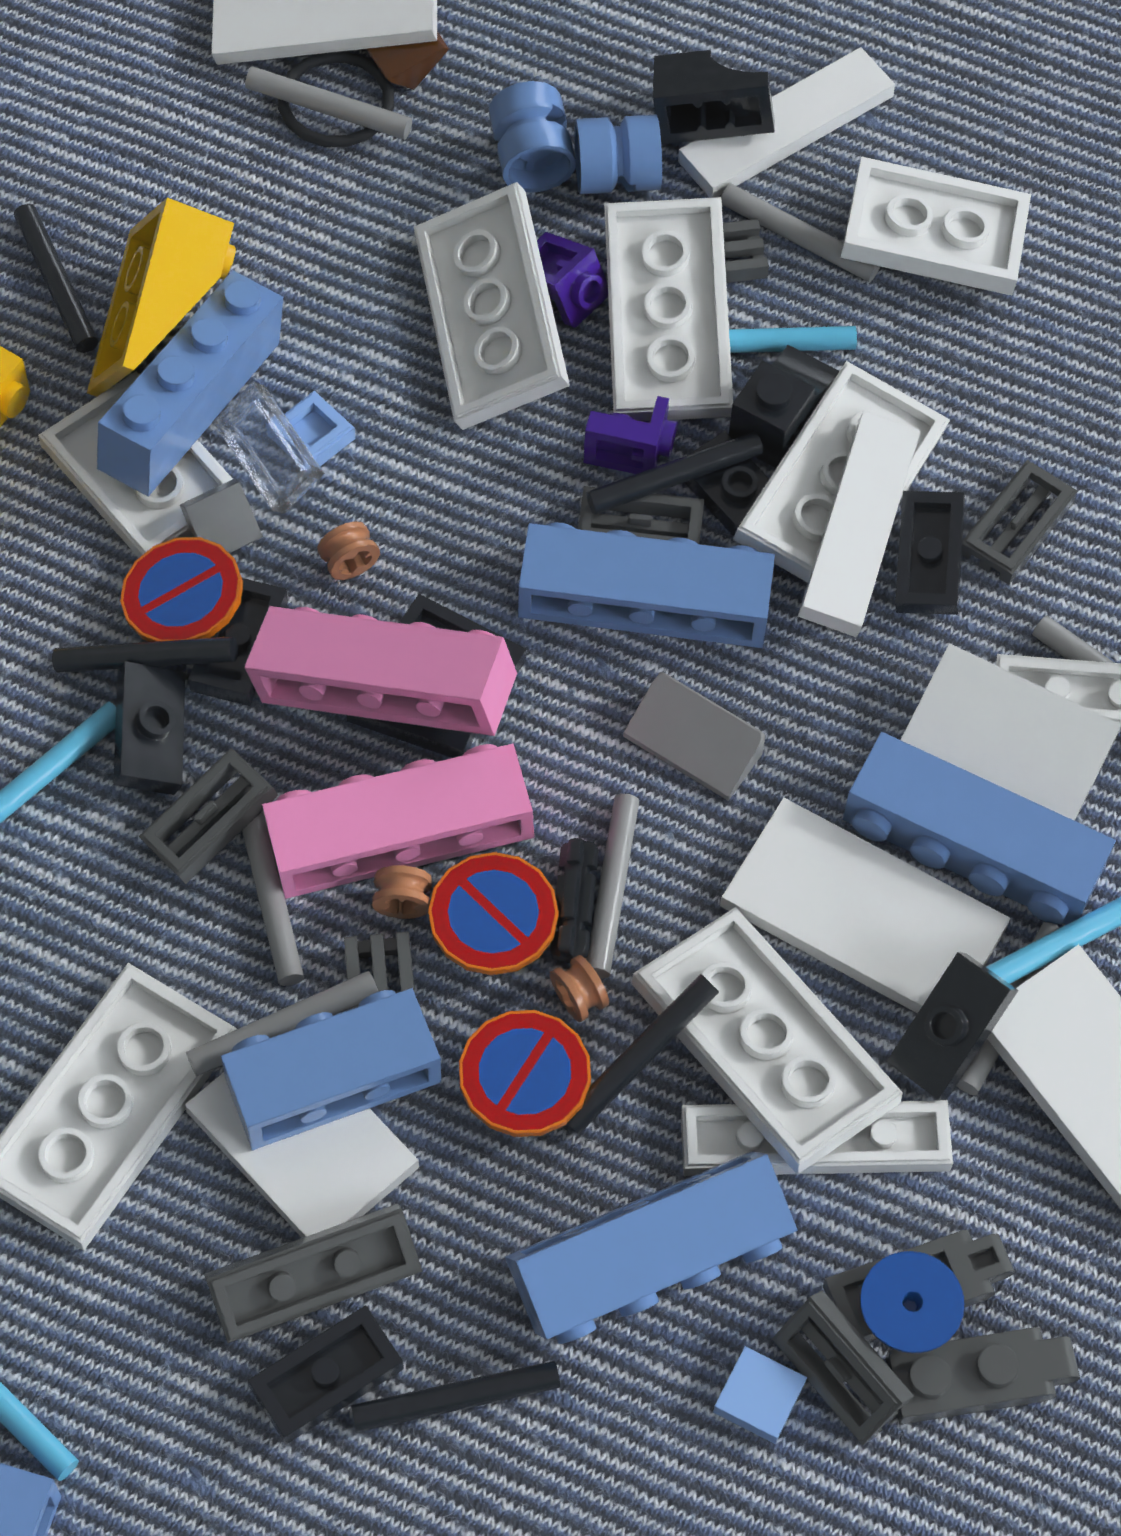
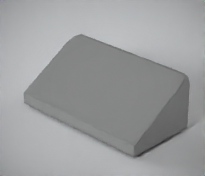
[623,672,765,801]

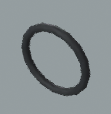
[278,51,394,147]

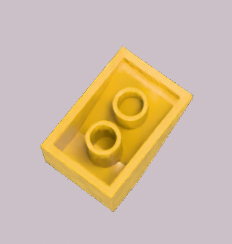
[87,197,236,397]

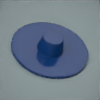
[860,1251,964,1353]

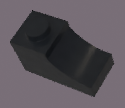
[653,50,775,144]
[728,345,839,468]

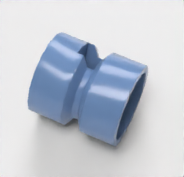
[489,81,576,193]
[574,114,662,195]

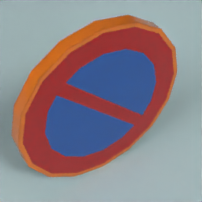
[120,537,243,642]
[428,852,559,975]
[459,1010,591,1137]

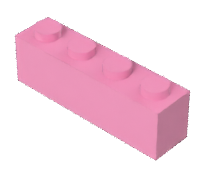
[244,606,517,736]
[262,743,534,899]

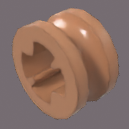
[317,521,380,580]
[372,865,432,919]
[550,955,609,1022]

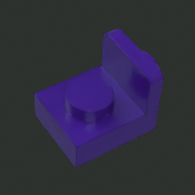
[537,232,608,328]
[583,396,677,474]

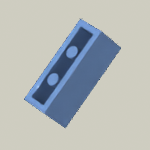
[221,988,441,1151]

